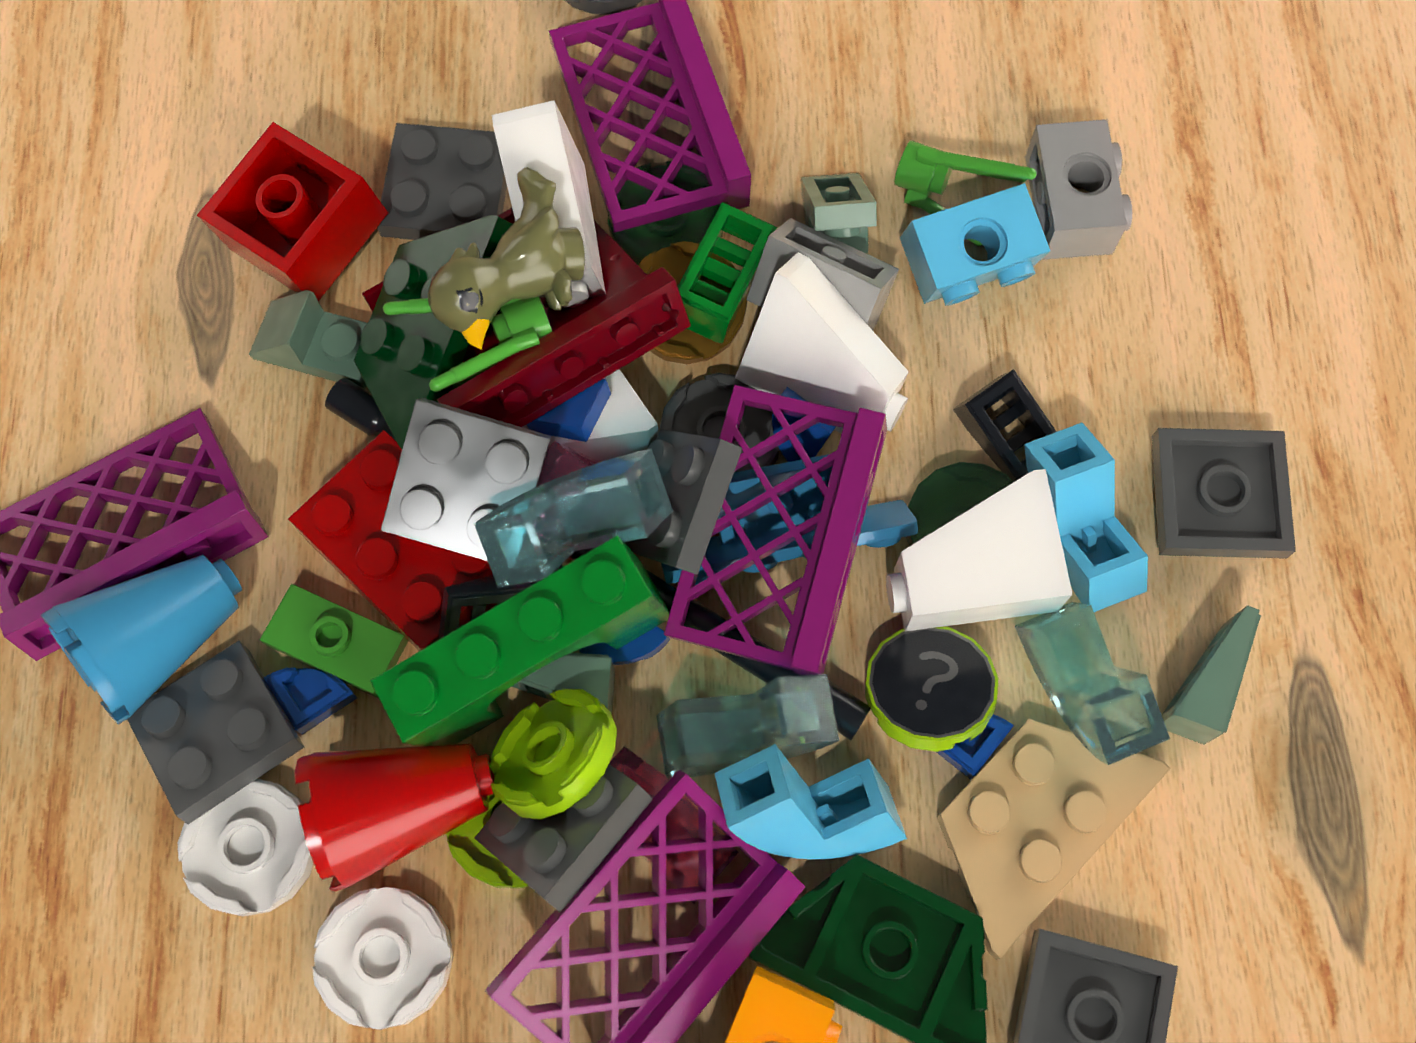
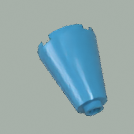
[40,555,242,725]

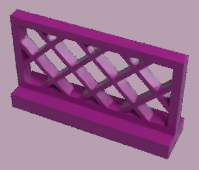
[549,0,751,233]
[664,385,887,680]
[0,408,269,661]
[485,769,806,1043]

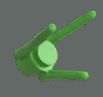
[894,140,1037,246]
[383,297,552,392]

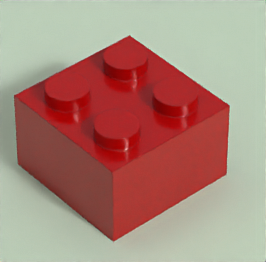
[197,122,388,302]

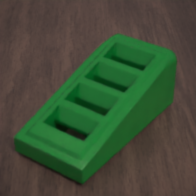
[678,202,777,343]

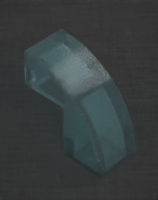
[474,449,673,587]
[1015,602,1170,765]
[656,674,839,780]

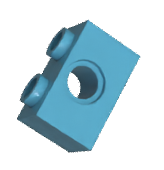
[900,183,1050,306]

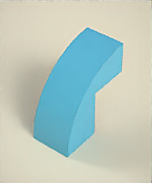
[1024,423,1148,614]
[714,744,907,859]

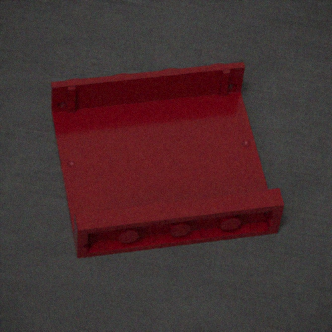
[362,208,691,427]

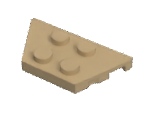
[937,719,1171,959]

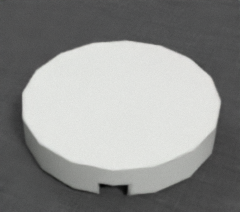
[177,779,314,916]
[312,887,453,1030]

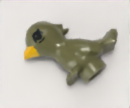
[428,167,585,350]

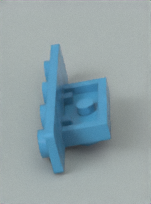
[661,454,918,585]

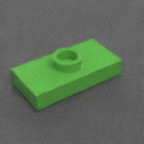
[260,583,408,698]

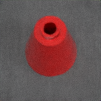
[295,744,495,892]

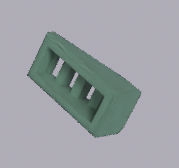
[1158,605,1261,745]
[511,653,615,715]

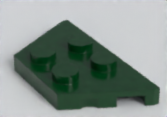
[354,215,513,449]
[747,855,988,1043]

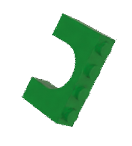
[370,535,670,746]

